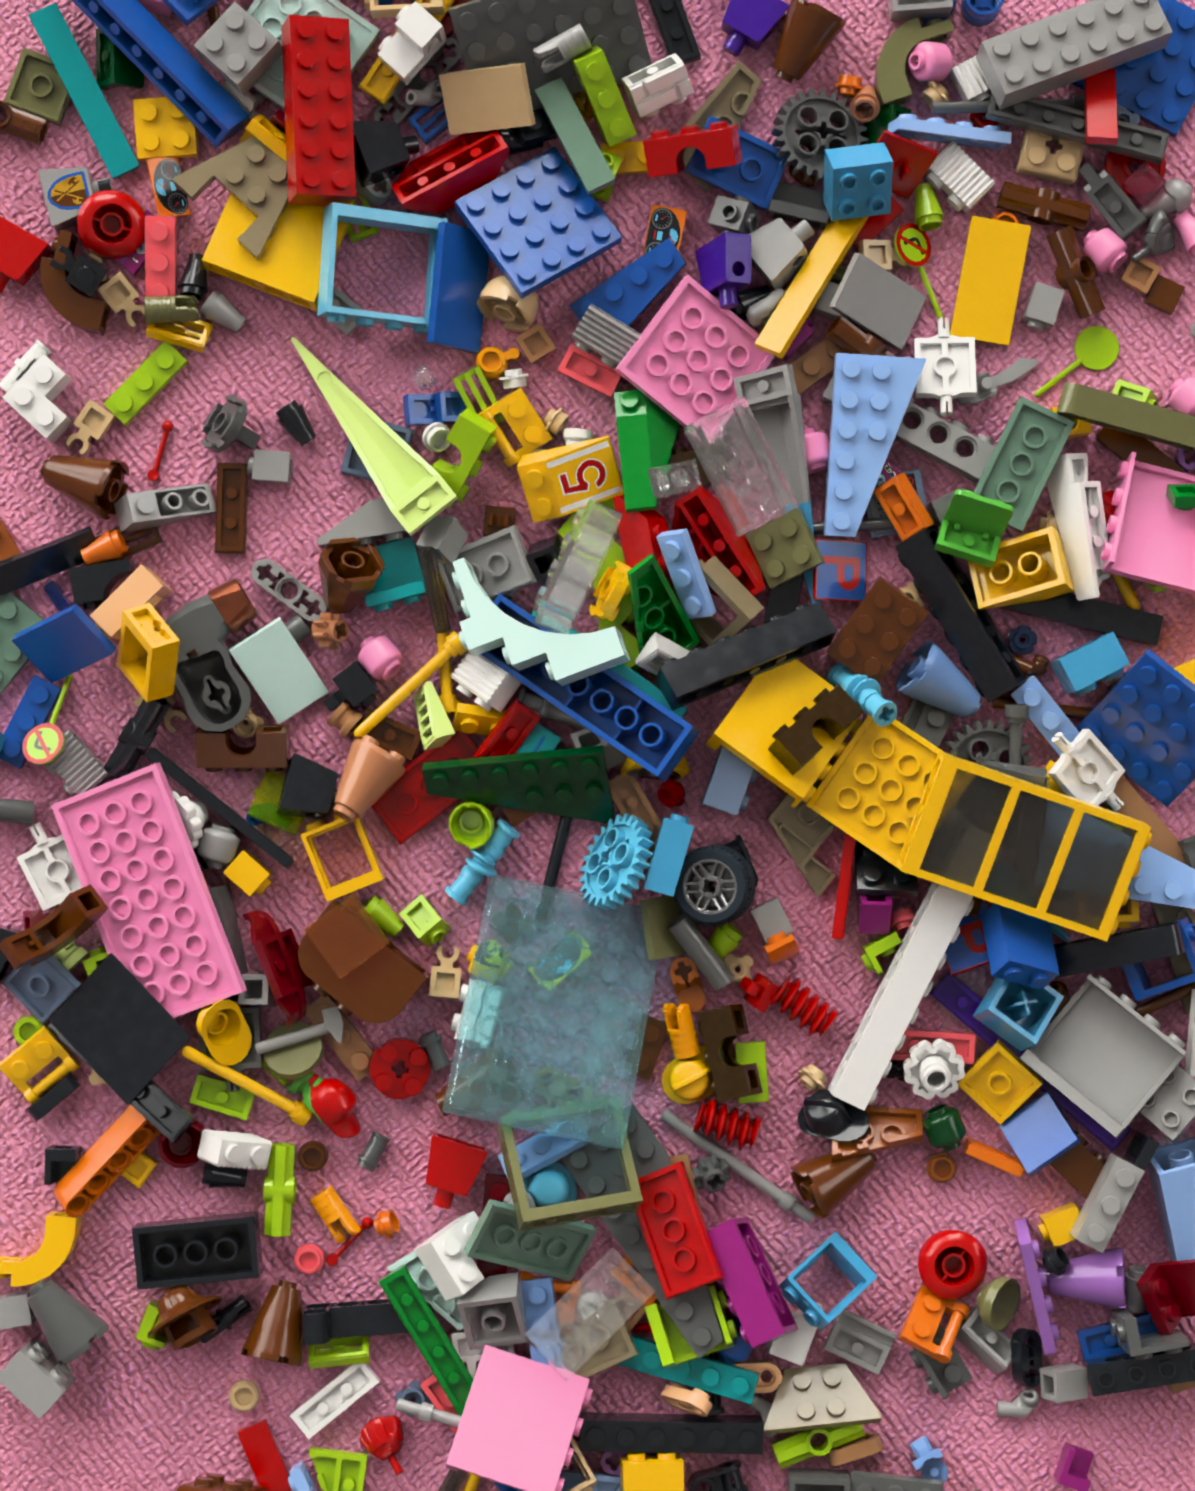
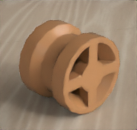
[326,700,364,739]

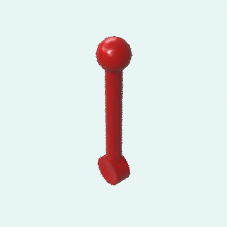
[147,421,174,482]
[326,1217,373,1266]

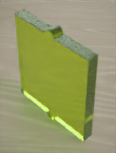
[247,771,303,836]

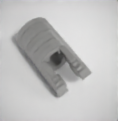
[533,23,592,73]

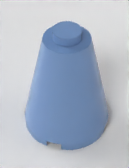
[896,641,981,718]

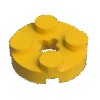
[589,561,631,621]

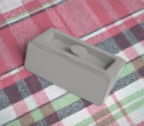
[956,1307,1012,1374]

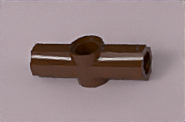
[0,101,49,146]
[996,181,1091,232]
[1046,225,1105,319]
[825,315,897,357]

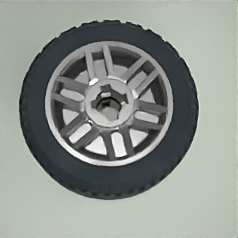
[674,845,756,926]

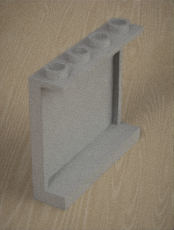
[1020,974,1187,1138]

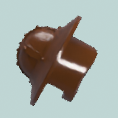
[147,1285,223,1350]

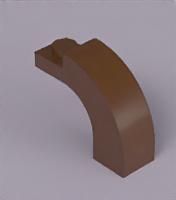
[40,230,111,336]
[0,884,108,970]

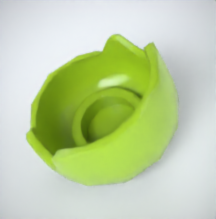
[449,801,495,849]

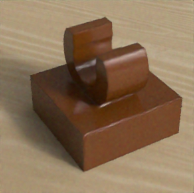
[483,505,516,536]

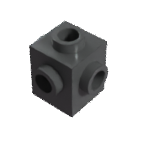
[707,195,760,234]

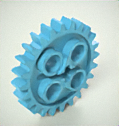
[579,813,654,911]

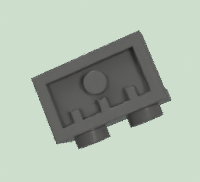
[909,1324,973,1399]

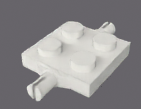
[914,318,977,417]
[1048,729,1125,815]
[17,822,82,911]

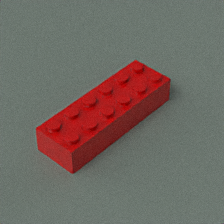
[281,15,356,206]

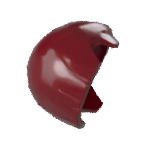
[158,1120,205,1168]

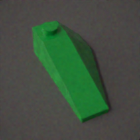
[614,390,679,513]

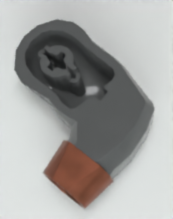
[157,578,259,732]

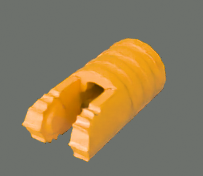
[663,1003,700,1059]
[309,1185,361,1244]

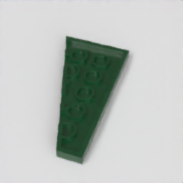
[422,745,615,823]

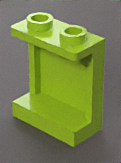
[645,1284,738,1369]

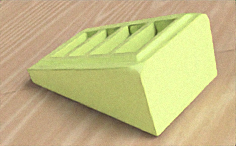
[413,681,455,751]

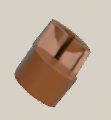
[669,957,706,1013]

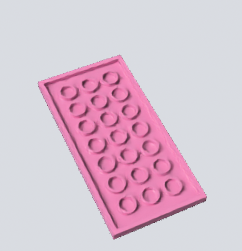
[51,762,247,1018]

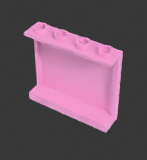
[1100,451,1195,595]
[446,1345,593,1491]

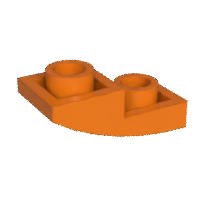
[763,931,799,966]

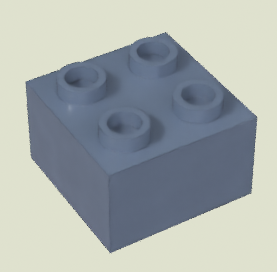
[700,746,759,816]

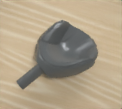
[1131,210,1176,263]

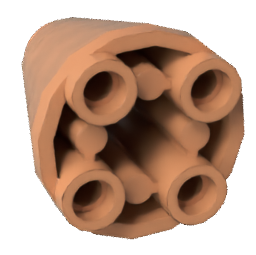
[333,735,406,823]

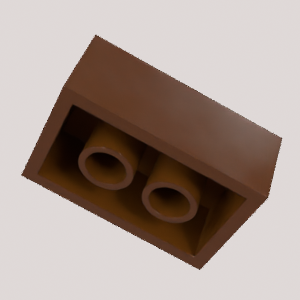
[826,576,929,683]

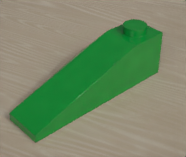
[627,554,701,678]

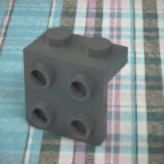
[1109,1309,1190,1360]

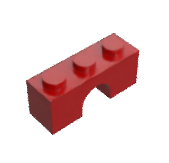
[643,121,743,178]

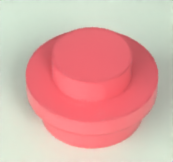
[890,908,916,933]
[294,1244,325,1274]

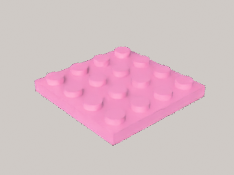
[615,275,775,445]

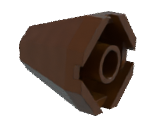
[318,537,385,614]

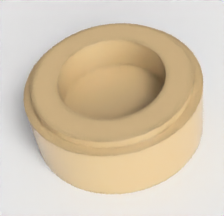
[229,1379,260,1412]

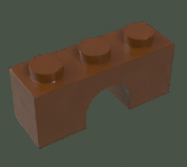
[195,725,291,772]

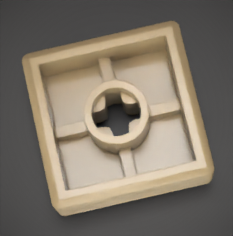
[1016,129,1085,185]

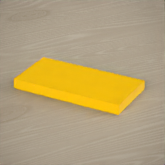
[950,216,1031,346]

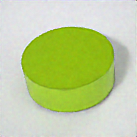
[13,1016,44,1045]

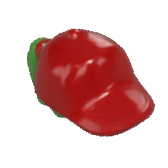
[286,1070,361,1138]

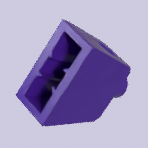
[721,0,789,57]
[695,232,751,309]

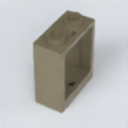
[672,555,764,646]

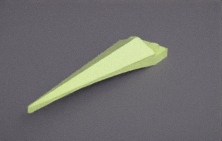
[291,337,458,536]

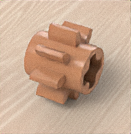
[311,612,349,649]

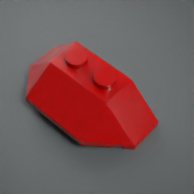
[391,130,510,214]
[672,486,765,597]
[613,495,674,590]

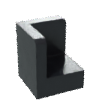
[44,1145,81,1185]

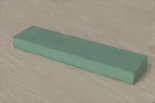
[535,77,616,196]

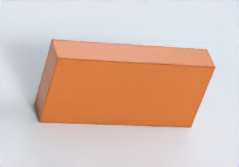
[963,1137,1025,1178]

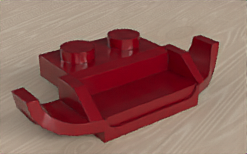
[243,910,313,1027]

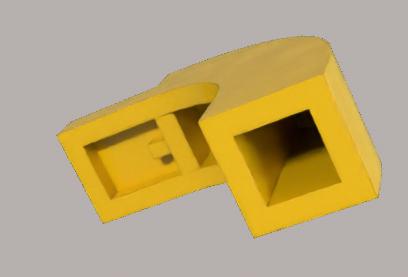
[0,1211,82,1287]

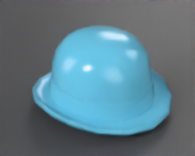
[523,1162,578,1207]

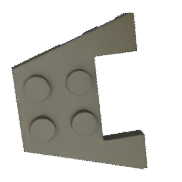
[172,136,288,260]
[766,778,836,897]

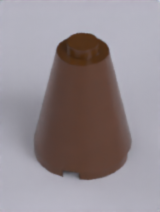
[773,0,847,83]
[41,455,129,520]
[790,1152,877,1220]
[241,1280,302,1366]

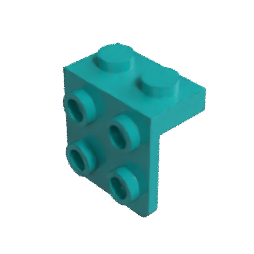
[365,538,428,613]

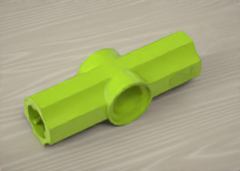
[263,1142,297,1237]
[771,1424,866,1469]

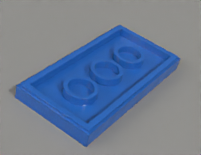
[427,222,489,354]

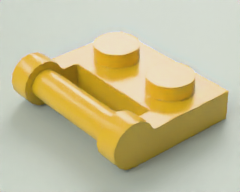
[478,387,553,467]
[0,1025,81,1105]

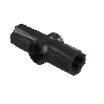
[104,698,171,779]

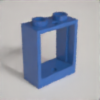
[1122,916,1195,1001]

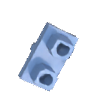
[909,1436,948,1483]

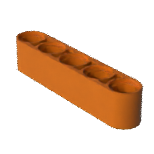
[54,1105,160,1217]

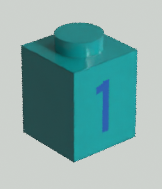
[517,723,562,753]

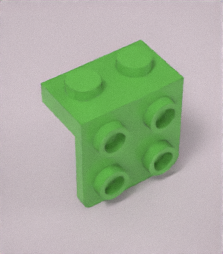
[934,489,1014,568]

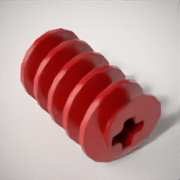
[770,974,839,1036]
[693,1098,761,1150]

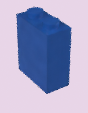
[981,903,1059,990]

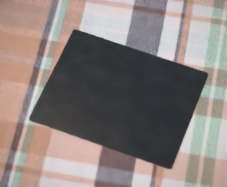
[50,953,190,1105]

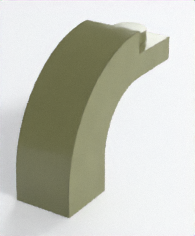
[874,17,954,106]

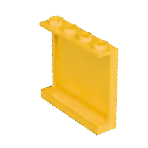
[202,193,353,312]
[706,659,864,808]

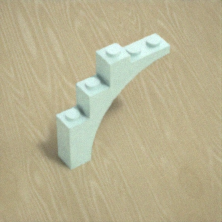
[452,558,631,686]

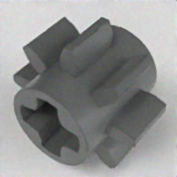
[692,1154,731,1194]

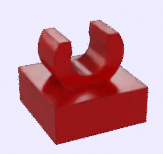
[739,972,780,1013]

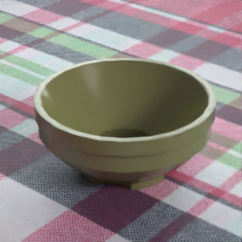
[976,1276,1021,1332]

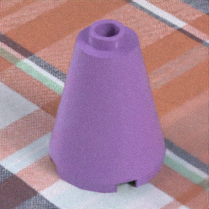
[1044,1248,1126,1309]

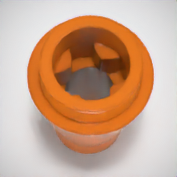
[81,529,128,565]

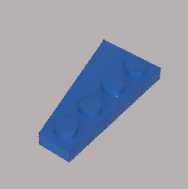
[570,238,687,356]

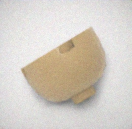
[477,275,539,332]

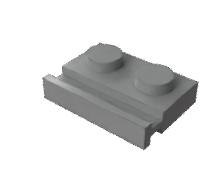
[823,1309,897,1375]

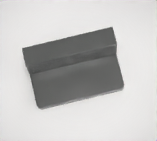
[767,182,829,230]

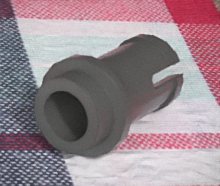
[419,1030,451,1071]
[357,1131,390,1172]

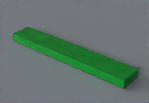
[378,1265,474,1416]

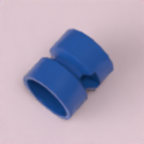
[960,0,1004,27]

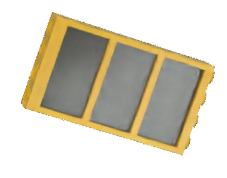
[896,751,1152,942]

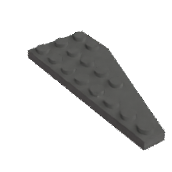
[561,1104,724,1358]

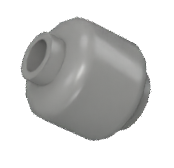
[197,823,241,869]

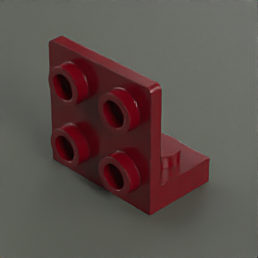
[1136,1259,1195,1335]

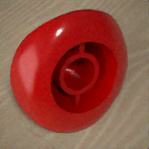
[77,190,145,260]
[918,1230,988,1300]

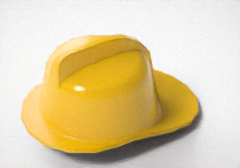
[196,999,252,1066]
[662,1045,713,1104]

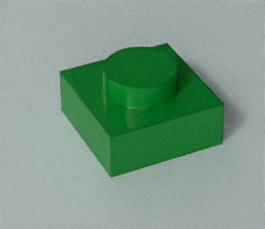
[1166,484,1195,511]

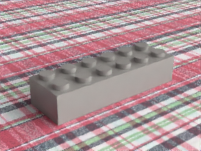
[976,0,1173,110]

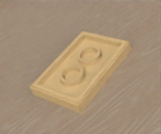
[439,63,536,135]

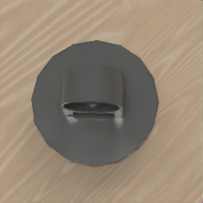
[201,395,261,453]

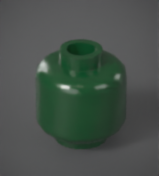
[922,1104,966,1151]

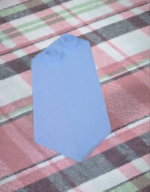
[1147,1137,1195,1261]

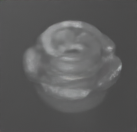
[411,363,438,390]

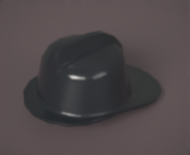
[798,1090,869,1142]

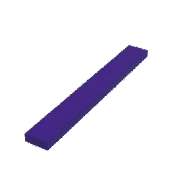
[929,971,1132,1152]

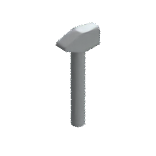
[255,1006,344,1055]

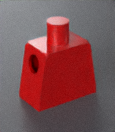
[0,216,52,294]
[426,1132,489,1209]

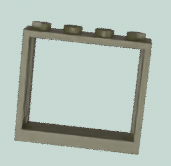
[497,1096,643,1232]

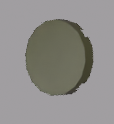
[264,1022,324,1080]

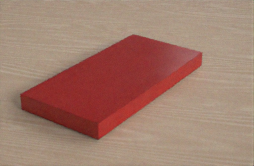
[371,731,478,845]
[635,1161,724,1300]

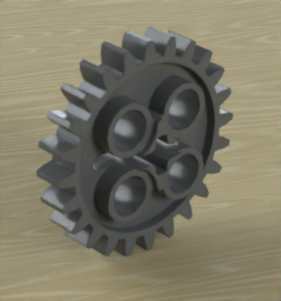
[771,88,869,184]
[944,719,1034,817]

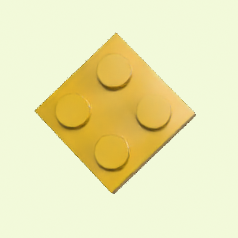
[133,97,199,162]
[957,1039,1043,1125]

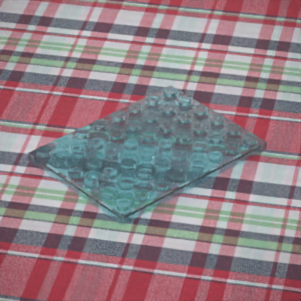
[442,874,659,1150]

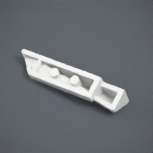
[1046,453,1110,601]

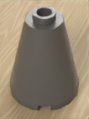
[27,1279,109,1366]

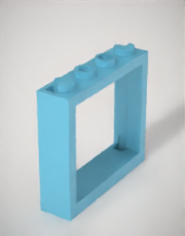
[317,202,448,334]

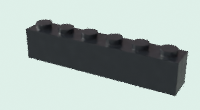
[895,524,1027,702]
[656,602,836,711]
[580,1412,763,1454]

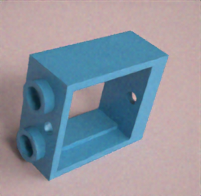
[643,813,694,897]
[779,1231,878,1331]

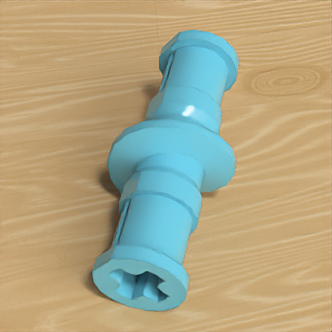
[827,663,898,727]
[444,819,521,905]

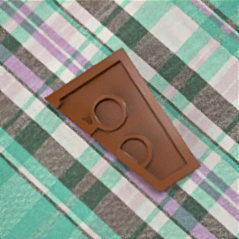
[831,1106,923,1162]

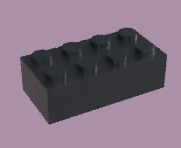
[132,1211,263,1289]

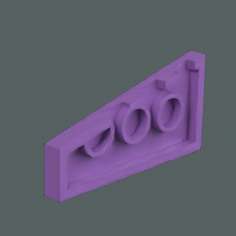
[1014,1218,1060,1355]

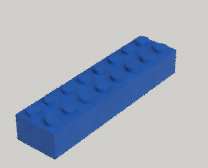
[481,593,700,782]

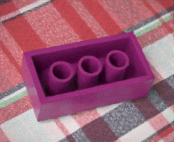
[708,1217,799,1348]

